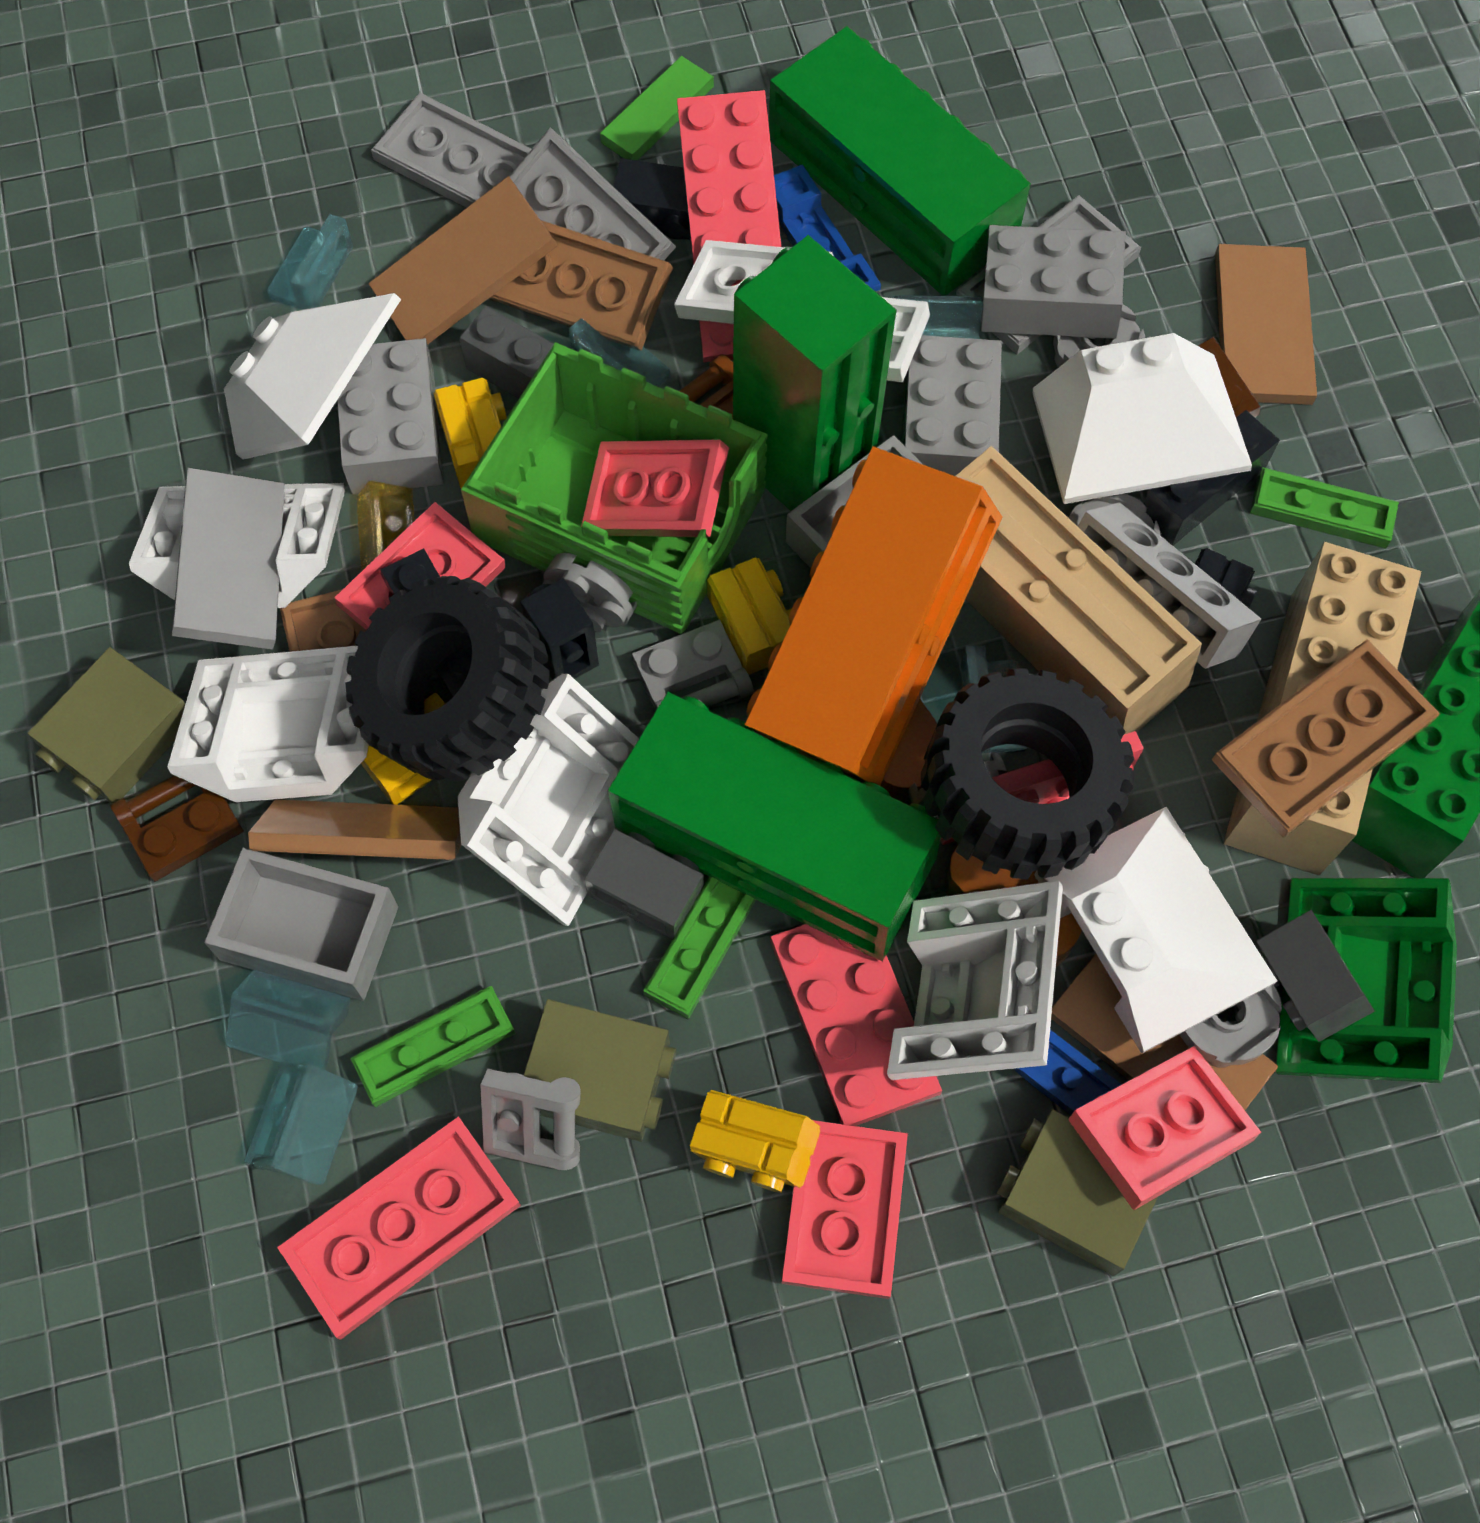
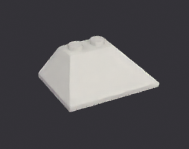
[224,293,401,460]
[1033,333,1252,504]
[129,483,345,608]
[167,646,369,802]
[458,674,639,926]
[1034,807,1277,1054]
[887,880,1063,1080]

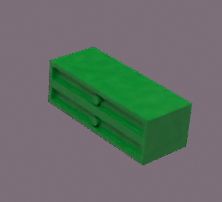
[769,26,1031,297]
[733,235,897,511]
[1351,590,1480,878]
[608,692,941,962]

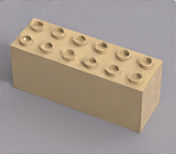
[956,446,1202,735]
[1223,541,1422,876]

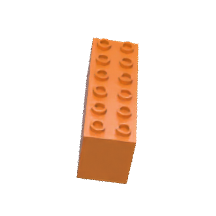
[745,446,1003,785]

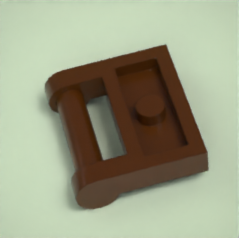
[110,775,244,882]

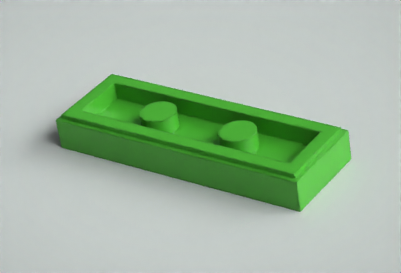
[600,56,714,160]
[1250,467,1399,549]
[643,877,756,1019]
[351,986,516,1107]

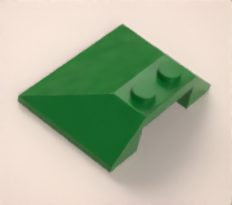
[1276,878,1457,1083]

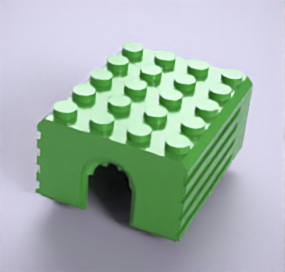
[461,342,768,634]

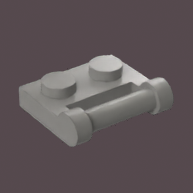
[632,620,754,711]
[480,1068,581,1170]

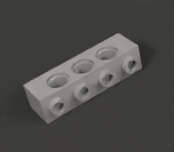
[1078,502,1261,669]

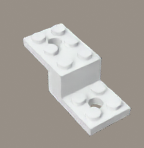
[674,240,930,382]

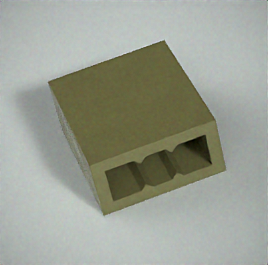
[27,647,185,803]
[524,999,677,1142]
[996,1109,1158,1276]

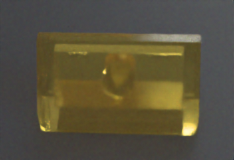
[357,481,415,572]

